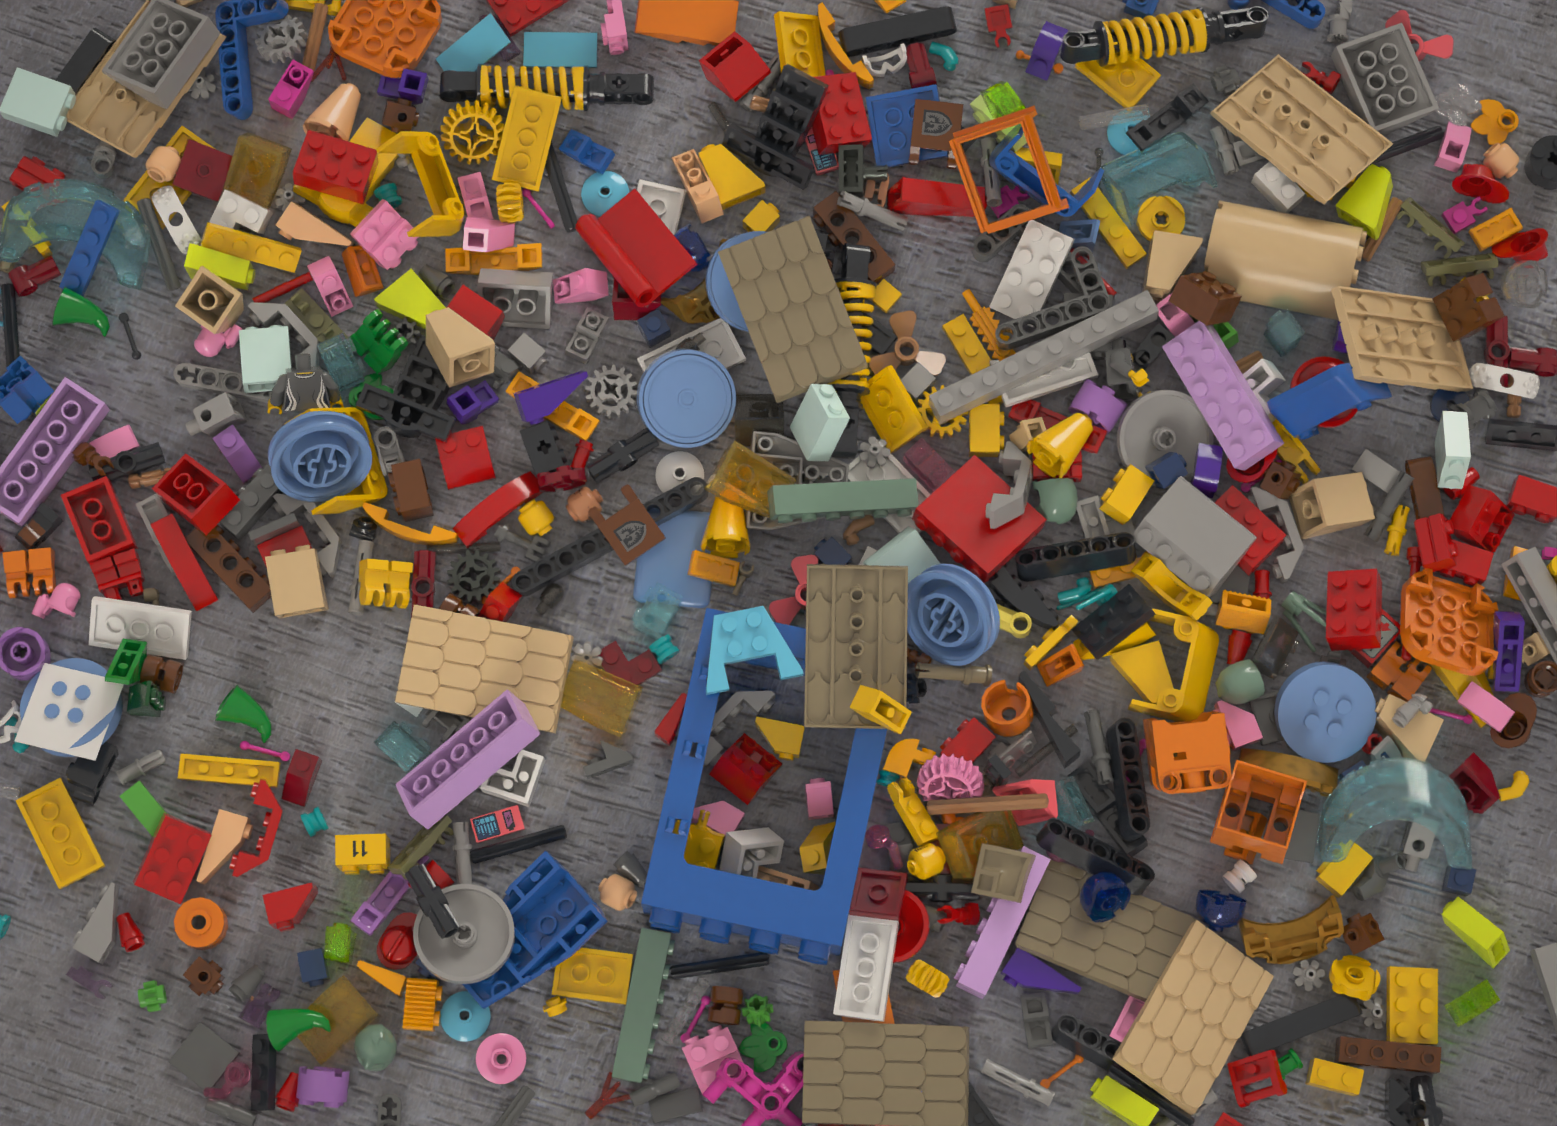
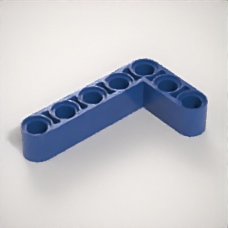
[215,0,289,120]

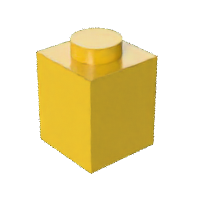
[743,200,780,232]

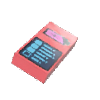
[805,127,839,176]
[470,805,525,844]

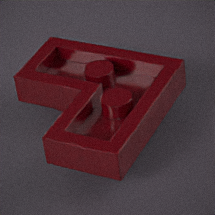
[598,641,662,696]

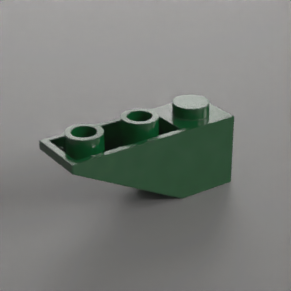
[127,681,166,717]

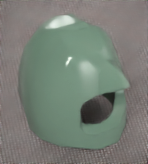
[1032,478,1078,525]
[1215,659,1265,705]
[354,1024,397,1071]

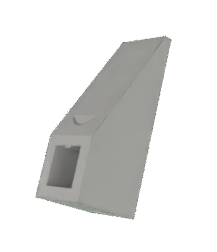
[73,882,119,965]

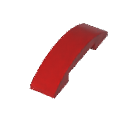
[1008,399,1107,454]
[452,471,543,548]
[150,513,218,611]

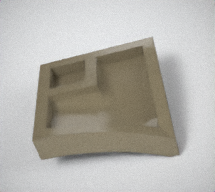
[971,843,1036,903]

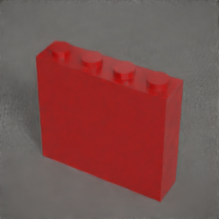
[912,455,1047,584]

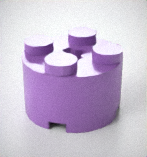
[1068,379,1127,434]
[0,627,51,681]
[296,1066,350,1108]

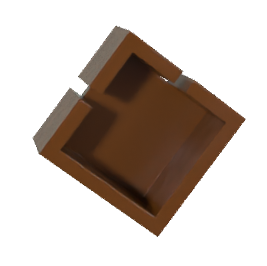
[1169,271,1242,326]
[1433,273,1505,342]
[388,459,434,522]

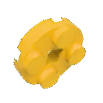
[1136,196,1185,241]
[1329,955,1380,1001]

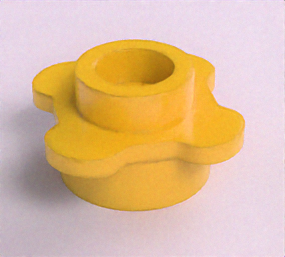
[543,996,567,1017]

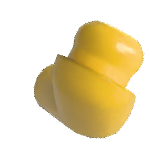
[1498,770,1529,802]

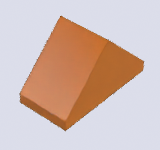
[1037,644,1084,687]

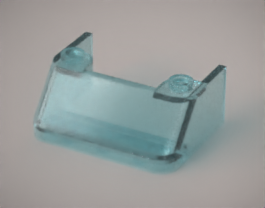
[1099,132,1218,226]

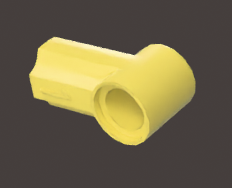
[997,604,1032,639]

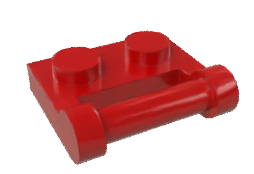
[1227,1050,1287,1108]

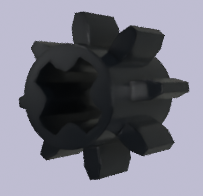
[906,673,927,704]

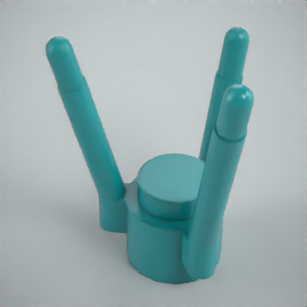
[1056,583,1118,610]

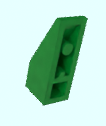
[105,638,147,685]

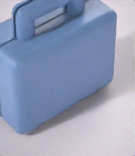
[633,508,712,608]

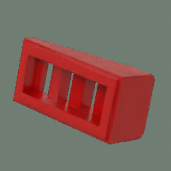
[654,693,687,746]

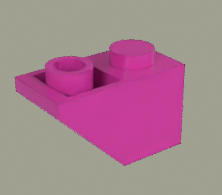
[268,60,314,119]

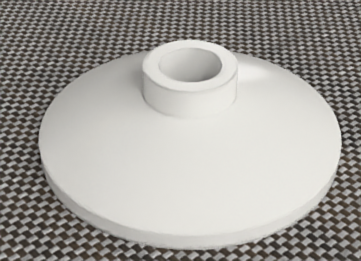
[655,451,704,500]

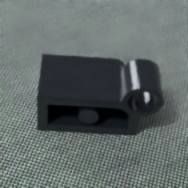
[66,742,119,806]

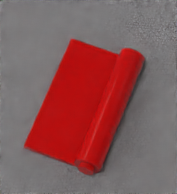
[575,188,697,307]

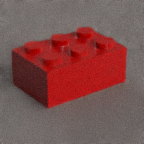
[812,72,872,155]
[293,130,378,204]
[152,453,240,536]
[61,476,138,563]
[1215,485,1286,576]
[1326,568,1382,651]
[133,813,212,904]

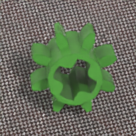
[138,980,167,1012]
[741,994,774,1027]

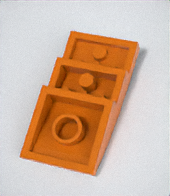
[634,0,739,46]

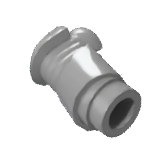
[1392,694,1433,728]

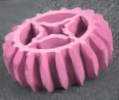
[917,753,985,801]

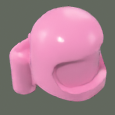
[194,324,243,357]
[32,583,81,619]

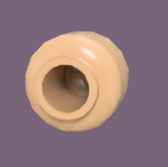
[1483,142,1519,179]
[145,146,181,182]
[598,874,637,911]

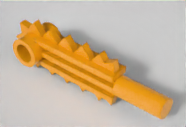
[962,289,1016,361]

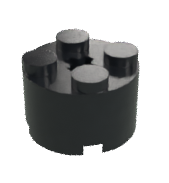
[1524,135,1557,190]

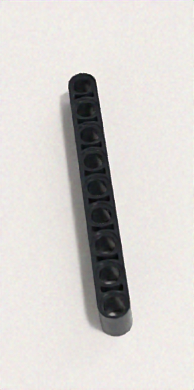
[512,477,709,596]

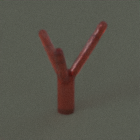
[311,47,347,82]
[585,1072,630,1120]

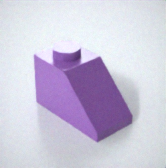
[212,424,263,484]

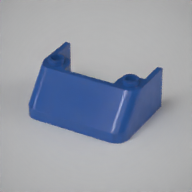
[989,124,1105,217]
[1266,363,1392,440]

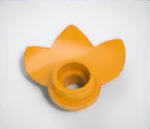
[1470,99,1519,145]

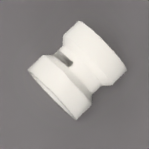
[1222,859,1257,894]

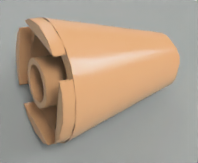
[303,83,361,141]

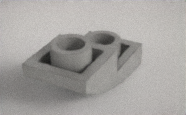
[565,308,609,364]
[1352,449,1400,493]

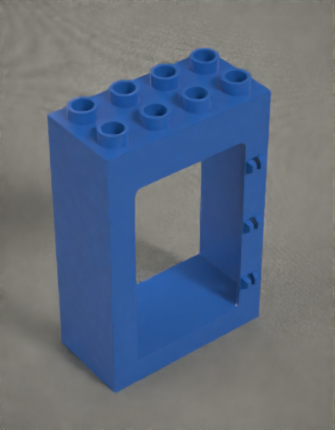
[641,608,887,965]

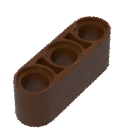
[1405,456,1445,520]

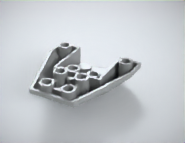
[745,431,849,531]

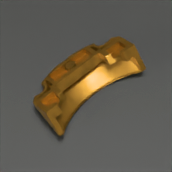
[661,239,728,324]
[1239,748,1338,798]
[1237,895,1344,964]

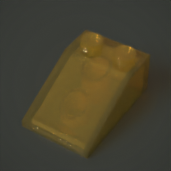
[221,132,292,210]
[704,441,796,518]
[561,659,643,737]
[936,810,1024,878]
[297,975,379,1065]

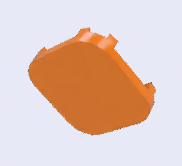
[328,0,442,78]
[1400,568,1498,676]

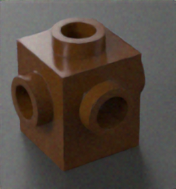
[382,98,419,133]
[1260,460,1302,500]
[1343,913,1385,955]
[183,956,225,997]

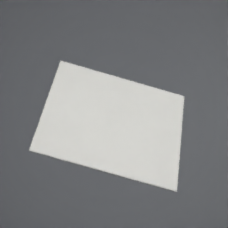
[15,663,124,761]

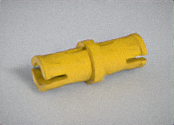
[1384,505,1410,556]

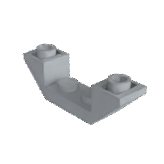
[248,302,320,367]
[986,441,1033,529]
[1247,487,1304,584]
[273,493,342,579]
[704,691,775,769]

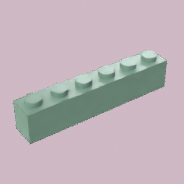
[767,478,919,523]
[612,928,675,1084]

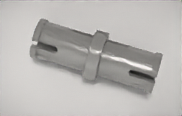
[1210,126,1239,176]

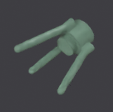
[1281,591,1327,652]

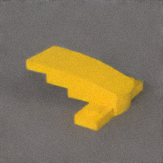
[293,117,399,227]

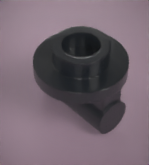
[349,516,377,542]

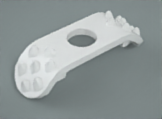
[152,186,201,254]
[1469,363,1540,399]

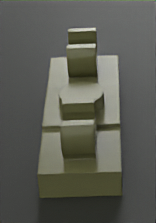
[1397,197,1465,259]
[1421,253,1498,286]
[284,288,349,357]
[387,815,454,880]

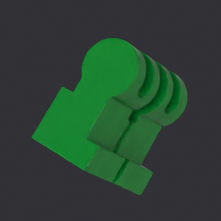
[347,309,408,375]

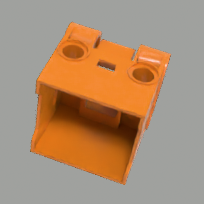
[1143,711,1232,794]
[1210,760,1307,864]

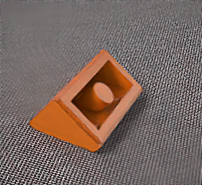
[342,245,384,297]
[1223,810,1267,865]

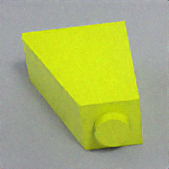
[1335,164,1393,240]
[184,243,255,290]
[374,269,446,330]
[1441,897,1510,969]
[1090,1075,1159,1126]

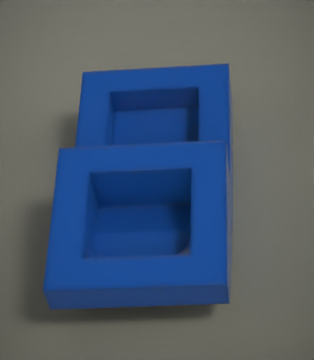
[559,129,615,174]

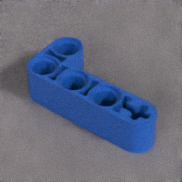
[1227,0,1325,29]

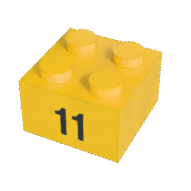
[335,833,391,875]

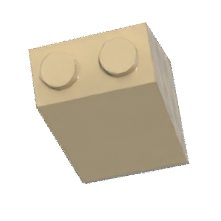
[1142,230,1203,304]
[175,266,244,334]
[426,307,495,388]
[1289,472,1375,540]
[265,545,329,618]
[1374,694,1444,771]

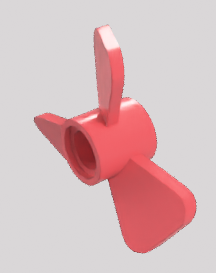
[1385,10,1454,62]
[769,555,818,625]

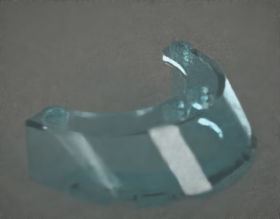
[0,179,151,290]
[1317,758,1472,869]

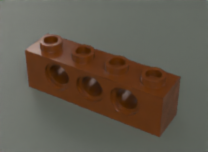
[812,191,895,284]
[185,524,272,613]
[1334,1036,1442,1074]

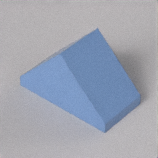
[1059,219,1100,252]

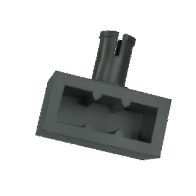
[839,145,888,198]

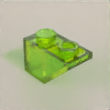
[980,81,1026,118]
[324,923,357,964]
[1444,979,1500,1026]

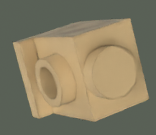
[1009,417,1046,452]
[1522,632,1551,666]

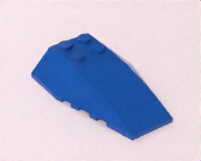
[462,850,608,1009]

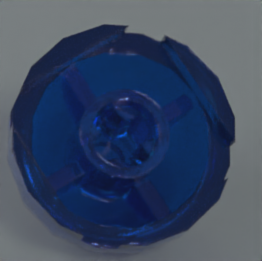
[674,222,711,272]
[1079,872,1131,922]
[1196,889,1247,932]

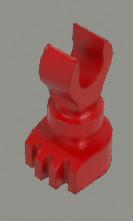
[1302,62,1341,94]
[936,902,980,926]

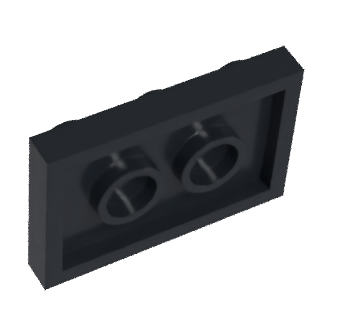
[1071,584,1156,660]

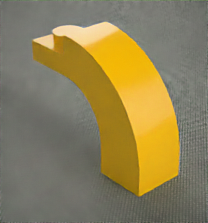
[1131,553,1213,621]

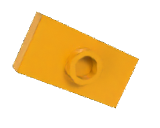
[1468,208,1523,252]
[687,550,740,587]

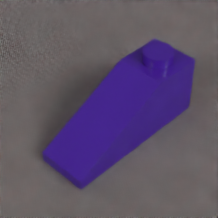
[513,371,588,425]
[1493,611,1525,692]
[1000,948,1082,994]

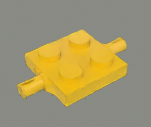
[673,810,725,869]

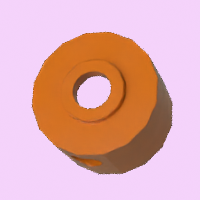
[981,680,1034,737]
[174,897,228,950]

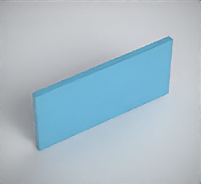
[436,13,511,72]
[523,32,597,68]

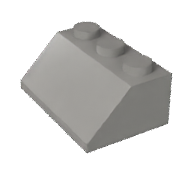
[477,268,553,329]

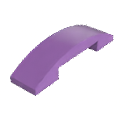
[350,855,430,936]

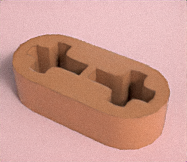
[864,174,889,207]

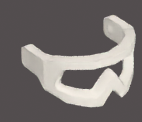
[862,43,907,77]
[0,700,22,743]

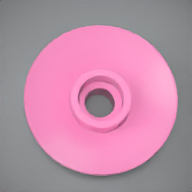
[476,1033,526,1084]

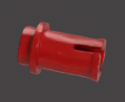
[570,439,594,469]
[1252,570,1272,599]
[1362,734,1383,755]

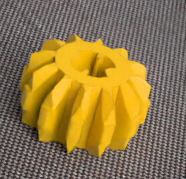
[496,182,524,223]
[906,960,950,998]

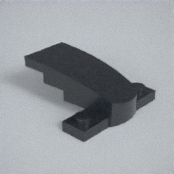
[722,64,829,190]
[356,335,456,443]

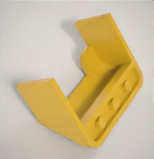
[376,131,464,237]
[284,407,388,515]
[1127,608,1219,722]

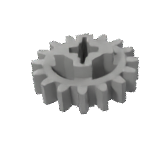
[255,14,308,63]
[585,365,637,419]

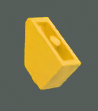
[850,685,912,734]
[755,716,805,761]

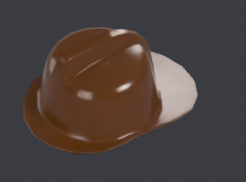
[1490,693,1537,749]

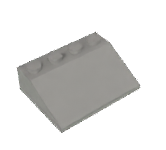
[102,0,220,109]
[1331,23,1439,136]
[1132,476,1257,597]

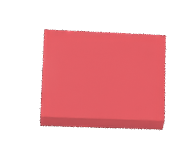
[992,779,1058,826]

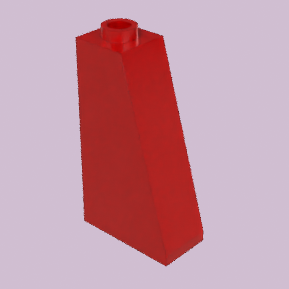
[887,177,987,217]

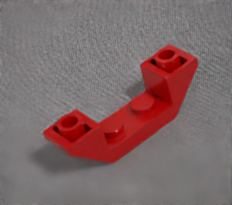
[229,778,283,877]

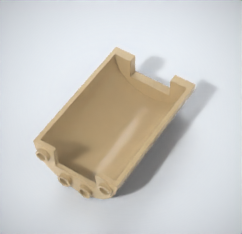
[1204,200,1367,320]

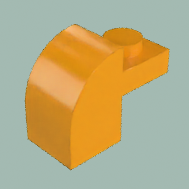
[883,739,940,779]

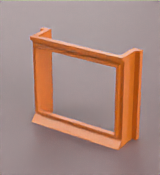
[949,105,1069,234]

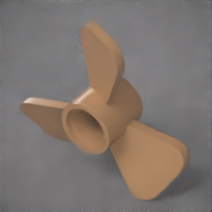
[869,311,946,376]

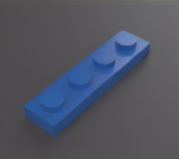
[59,200,120,297]

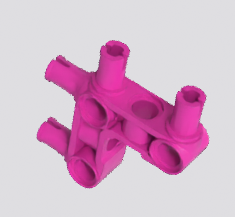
[702,1051,804,1126]

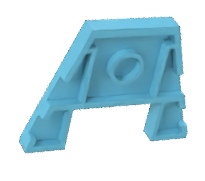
[706,606,803,695]

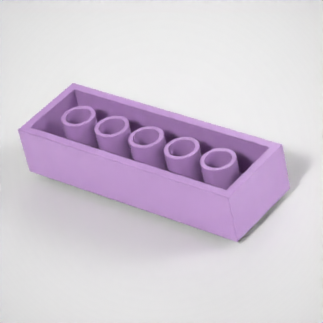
[1162,321,1284,471]
[0,377,110,527]
[395,689,540,829]
[954,846,1051,999]

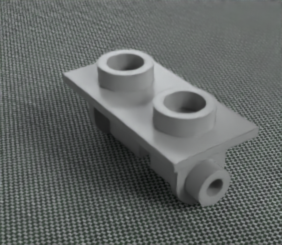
[986,729,1037,769]

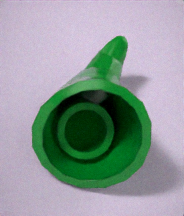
[52,287,110,337]
[215,685,271,743]
[266,1008,331,1052]

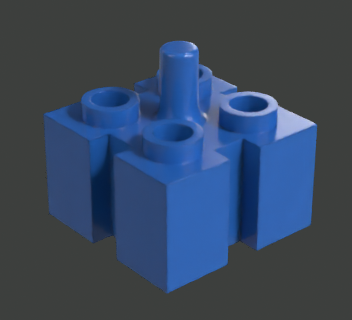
[0,356,54,424]

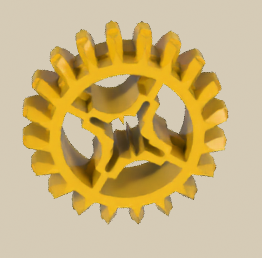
[440,100,505,165]

